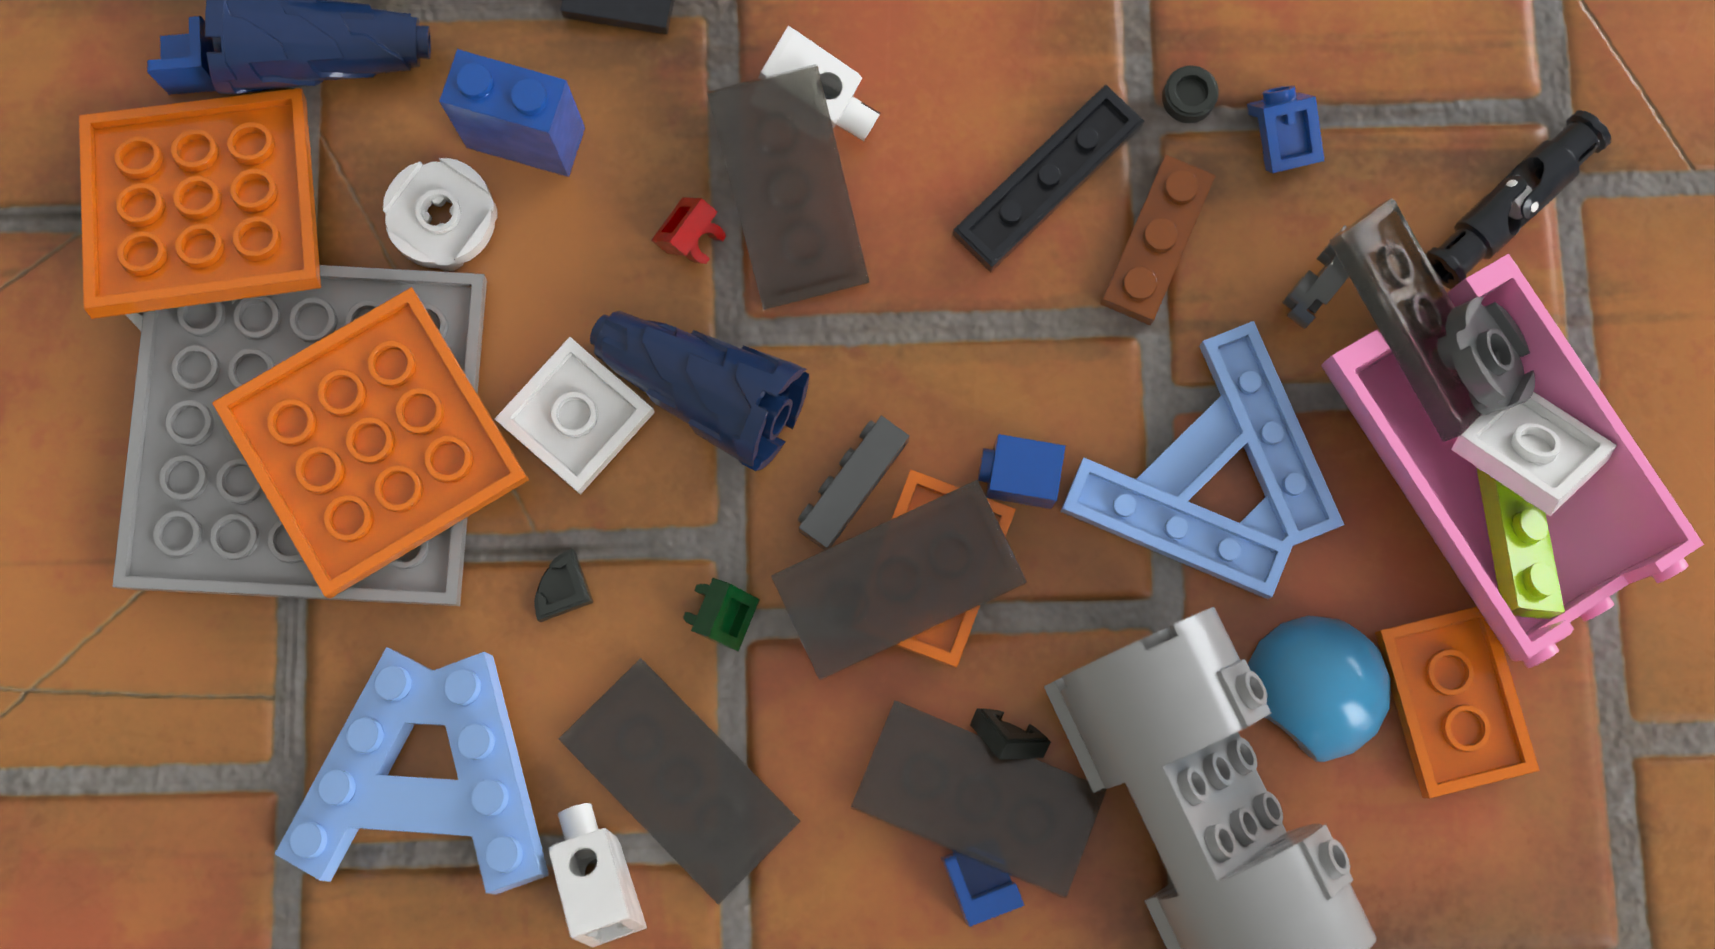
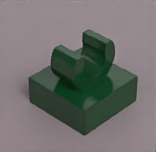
[683,578,760,652]

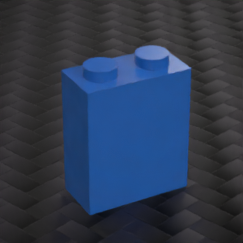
[439,49,585,177]

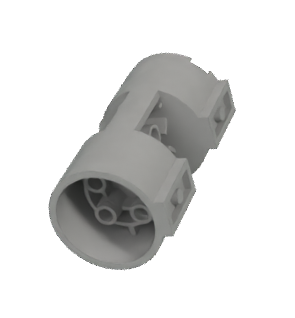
[1044,607,1377,949]

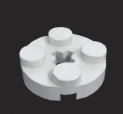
[383,158,498,271]

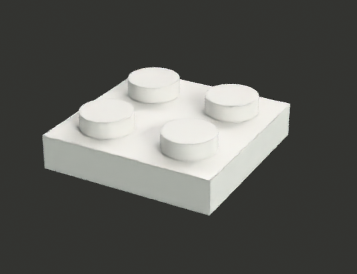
[495,337,655,495]
[1451,392,1617,516]

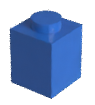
[978,434,1066,509]

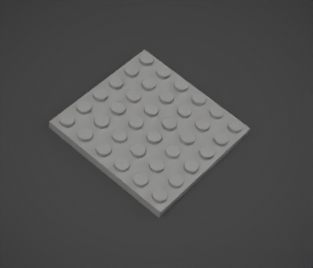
[112,265,487,606]

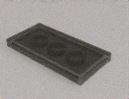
[707,64,870,310]
[1329,198,1481,442]
[771,480,1027,681]
[559,658,801,905]
[851,700,1107,898]

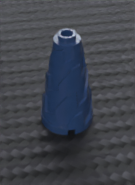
[205,0,431,94]
[590,311,809,471]

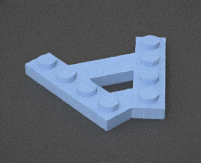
[1060,321,1344,599]
[275,647,549,895]

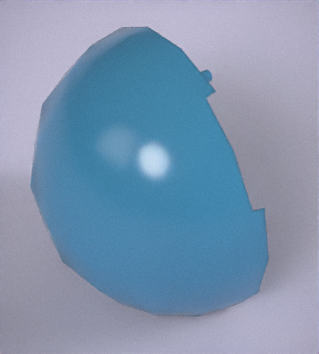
[1248,615,1391,762]

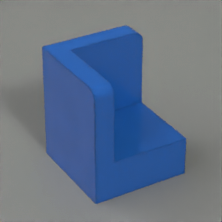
[147,16,216,95]
[941,839,1025,927]

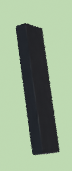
[953,85,1144,272]

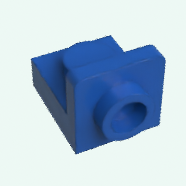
[1247,86,1325,173]

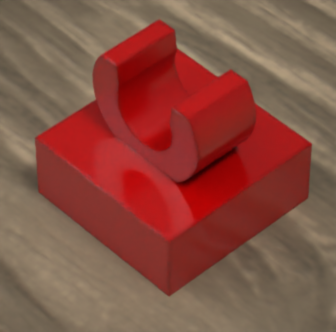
[651,197,726,264]

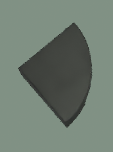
[534,548,593,622]
[970,708,1051,760]

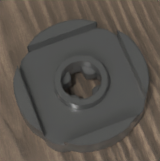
[1282,225,1376,329]
[1437,297,1535,415]

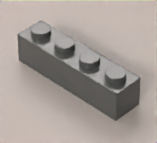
[798,416,910,552]

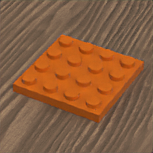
[79,88,321,319]
[212,287,529,599]

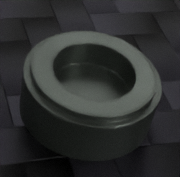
[1162,66,1219,123]

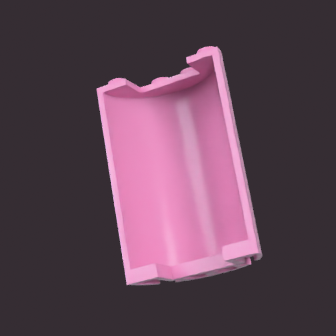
[1321,254,1704,668]

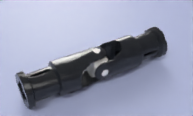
[1422,110,1611,289]

